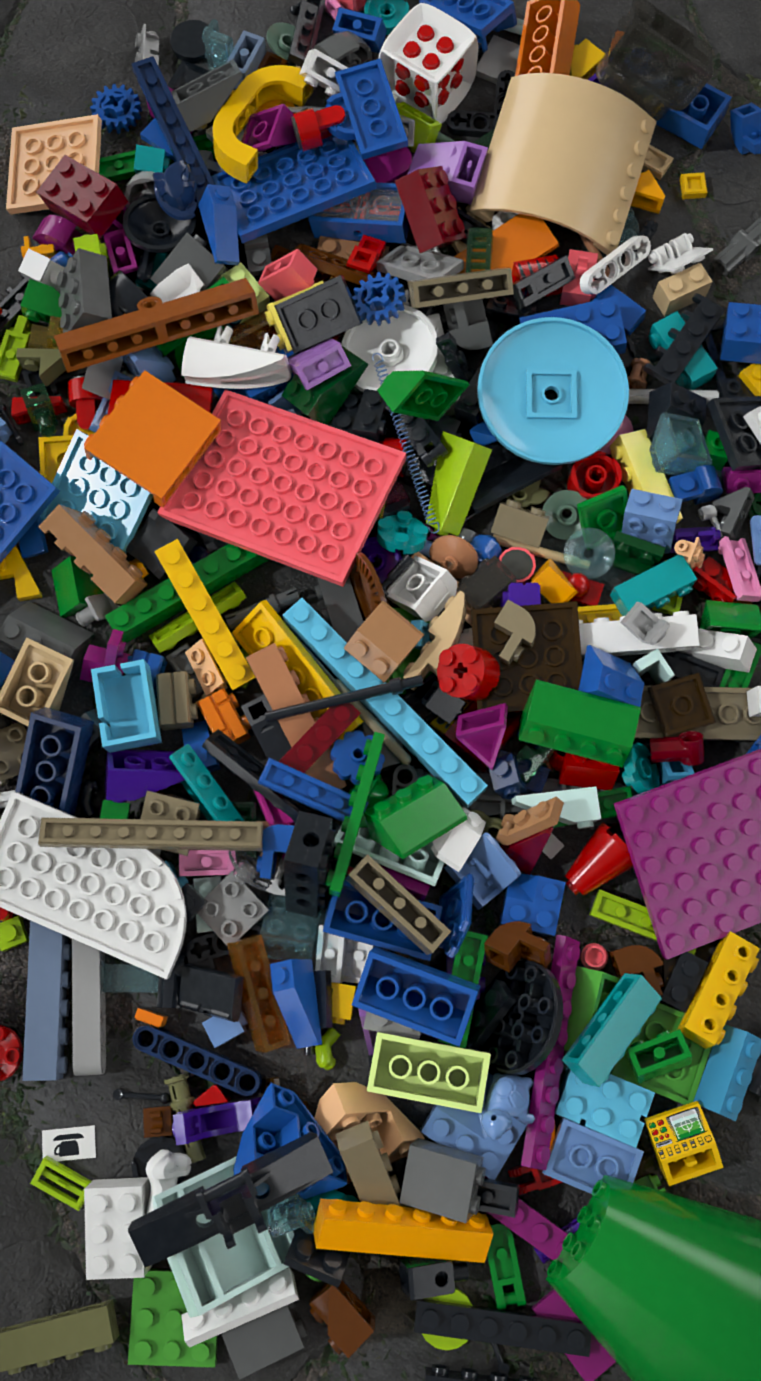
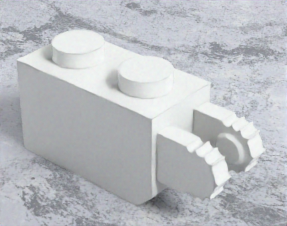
[679,629,757,673]

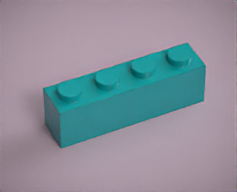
[562,973,662,1087]

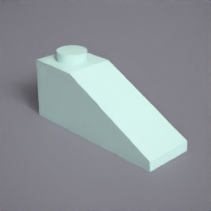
[511,787,601,829]

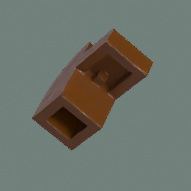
[484,921,551,973]
[608,945,664,996]

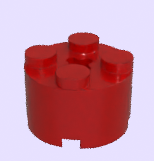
[567,451,622,500]
[437,644,500,701]

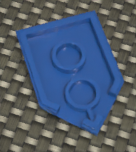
[439,873,474,958]

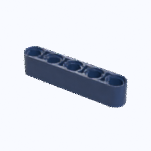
[132,1025,262,1096]

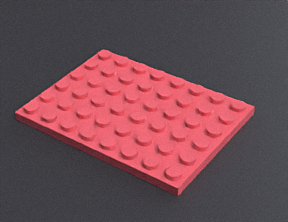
[157,389,407,587]

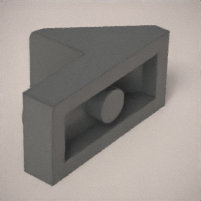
[712,487,755,541]

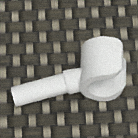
[698,505,723,537]

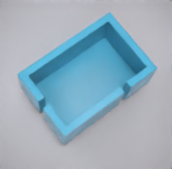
[91,659,162,753]
[555,1067,655,1148]

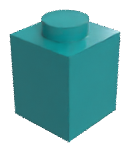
[134,144,170,174]

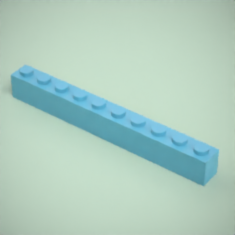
[283,598,488,809]

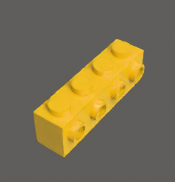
[677,931,760,1049]

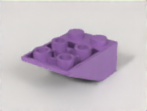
[408,141,488,205]

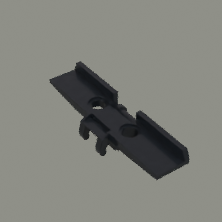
[128,1132,333,1268]

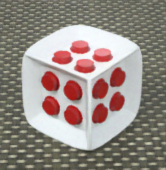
[378,3,478,123]

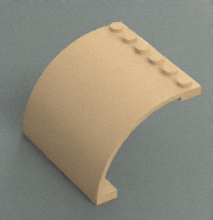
[469,73,657,255]

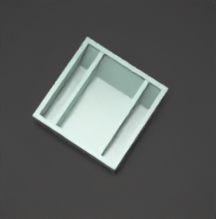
[152,1156,294,1318]

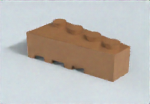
[38,504,147,605]

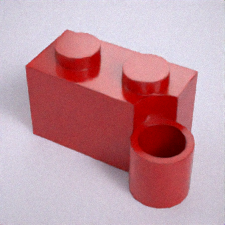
[549,749,620,790]

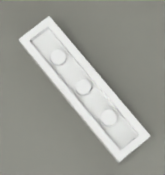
[181,1268,299,1348]

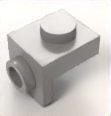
[620,602,670,645]

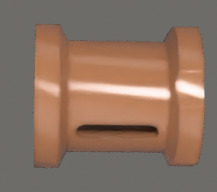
[627,358,651,389]

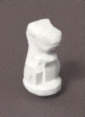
[146,1149,191,1213]

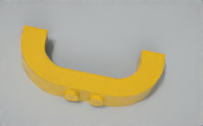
[213,65,313,184]

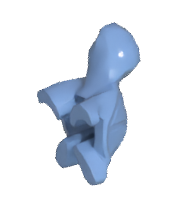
[480,1073,535,1140]

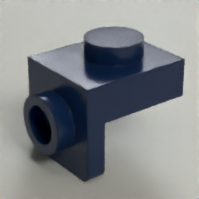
[488,753,527,799]

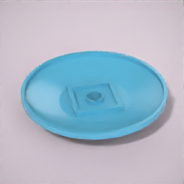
[477,317,629,465]

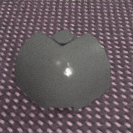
[314,31,372,68]
[443,299,493,350]

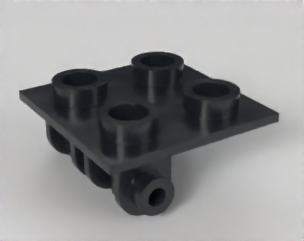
[485,294,539,326]

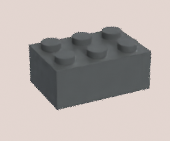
[57,248,112,333]

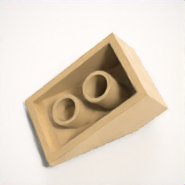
[0,637,74,726]

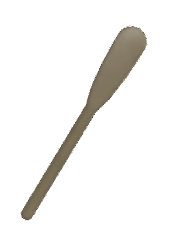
[293,633,411,765]

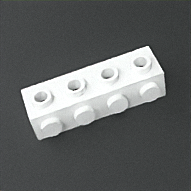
[299,49,398,102]

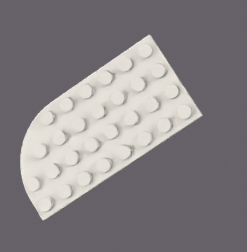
[0,791,187,979]

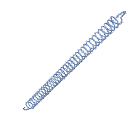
[372,353,440,534]

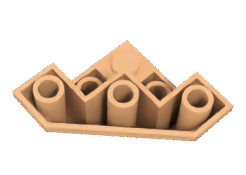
[315,1082,425,1191]

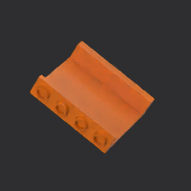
[84,370,221,508]

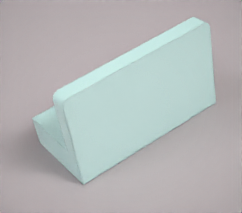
[632,648,675,685]

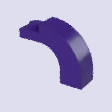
[172,1097,262,1145]

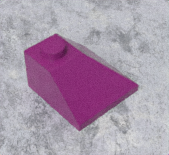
[241,104,297,153]

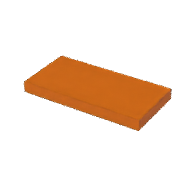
[454,214,559,274]

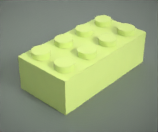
[367,1032,491,1113]

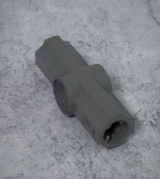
[712,217,761,276]

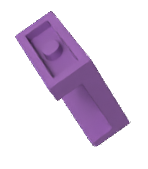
[287,338,351,390]

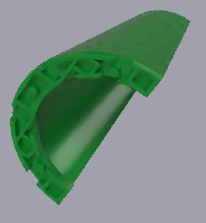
[546,1175,761,1381]

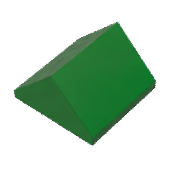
[52,556,104,618]
[699,600,761,639]

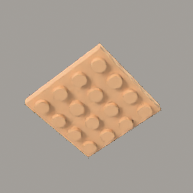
[6,114,102,214]

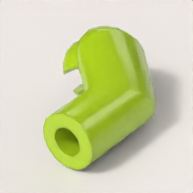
[315,1027,341,1070]

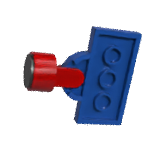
[291,58,408,160]

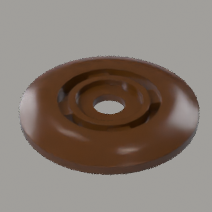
[350,552,387,622]

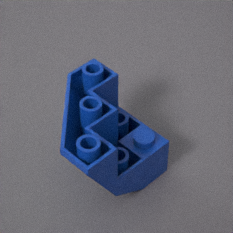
[233,1083,348,1203]

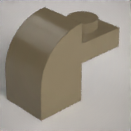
[494,600,536,666]

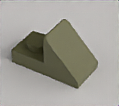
[16,348,66,386]

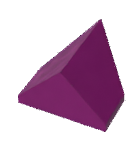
[456,703,508,770]

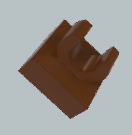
[143,1106,173,1138]

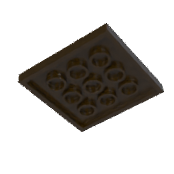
[471,601,582,713]

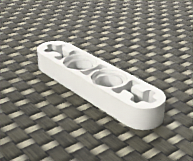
[580,236,651,294]

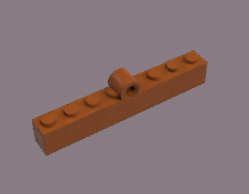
[54,278,259,373]

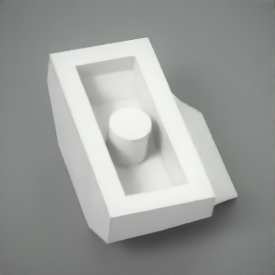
[150,263,205,303]

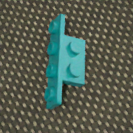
[169,744,244,821]

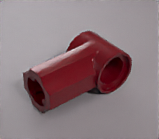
[650,731,704,766]

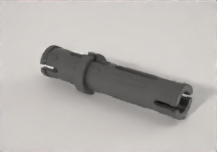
[224,587,300,630]

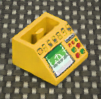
[644,1101,724,1186]

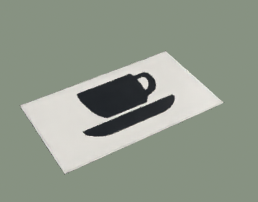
[42,1125,96,1161]

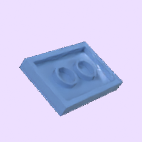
[542,1117,644,1194]

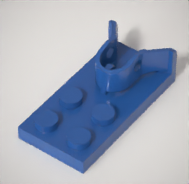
[419,0,517,53]

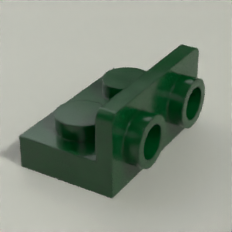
[604,531,666,575]

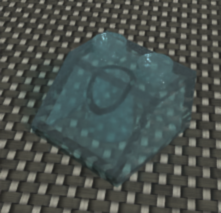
[649,412,712,476]

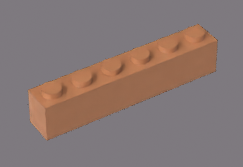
[246,643,347,789]

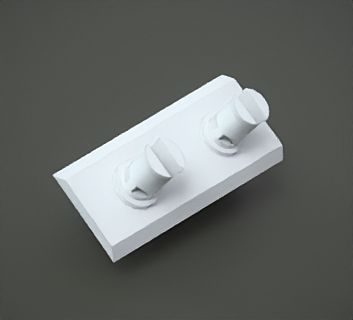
[181,326,292,389]

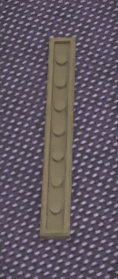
[38,817,263,851]

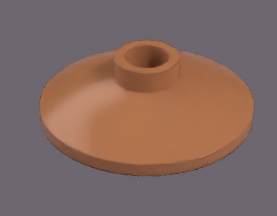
[429,535,479,578]

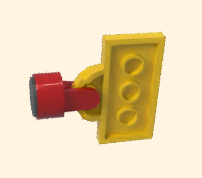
[38,376,103,483]

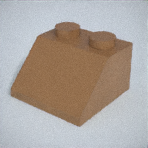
[343,601,425,683]

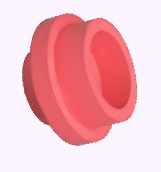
[580,943,608,971]

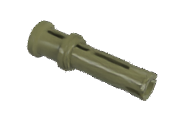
[164,1073,206,1163]

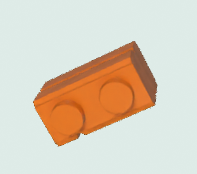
[197,688,252,744]

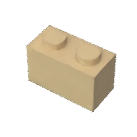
[653,262,713,317]

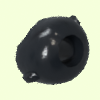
[108,270,147,318]

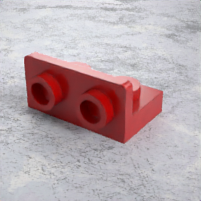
[692,556,738,603]

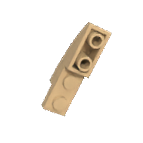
[403,591,466,691]

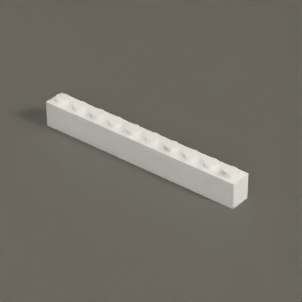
[458,611,700,659]

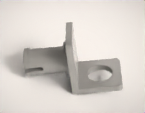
[76,593,120,627]

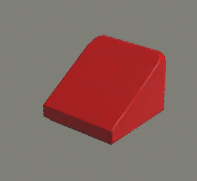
[193,1084,231,1106]

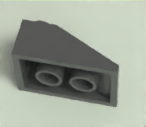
[171,59,243,132]

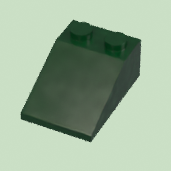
[281,345,369,425]

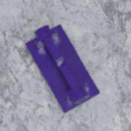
[668,527,721,554]

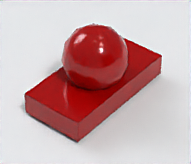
[561,570,604,606]

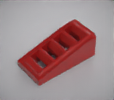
[11,396,67,425]

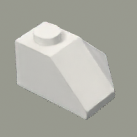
[431,807,486,872]

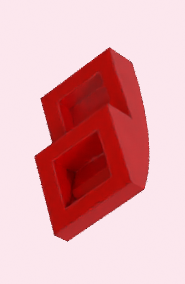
[346,234,386,274]

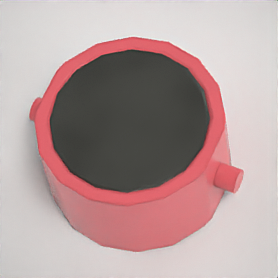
[496,547,536,588]

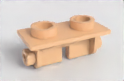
[674,537,705,570]
[185,639,228,696]

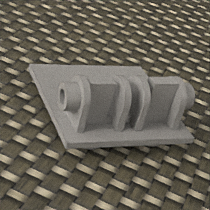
[197,871,269,948]

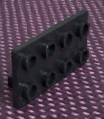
[471,440,562,513]

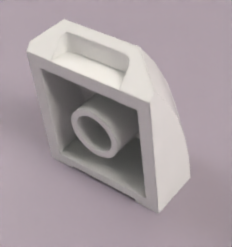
[386,555,457,622]

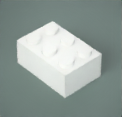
[84,1177,152,1280]

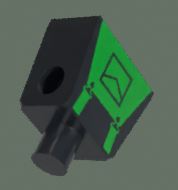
[398,1257,469,1301]

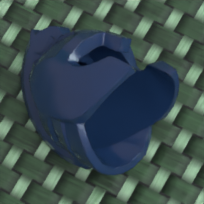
[152,160,198,221]

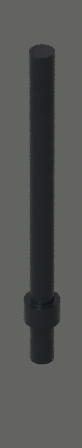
[265,675,424,722]

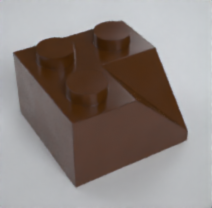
[309,1280,375,1358]

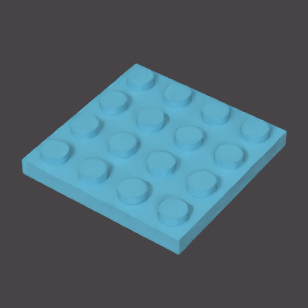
[40,430,153,553]

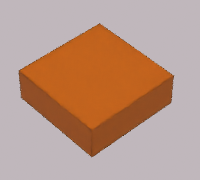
[135,1008,168,1027]

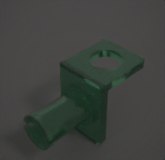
[20,383,58,437]
[516,745,556,783]

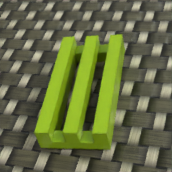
[30,1156,92,1211]

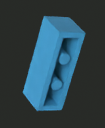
[693,1024,761,1121]

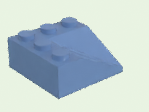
[420,1072,531,1180]

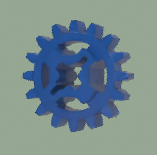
[90,84,142,134]
[352,272,406,326]

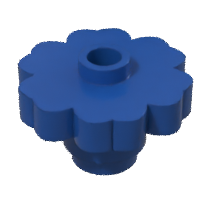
[330,730,385,785]

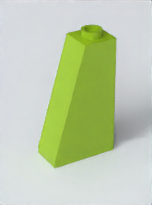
[426,431,492,536]

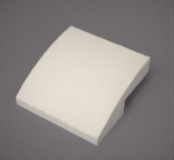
[315,924,375,984]

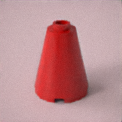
[565,822,633,896]

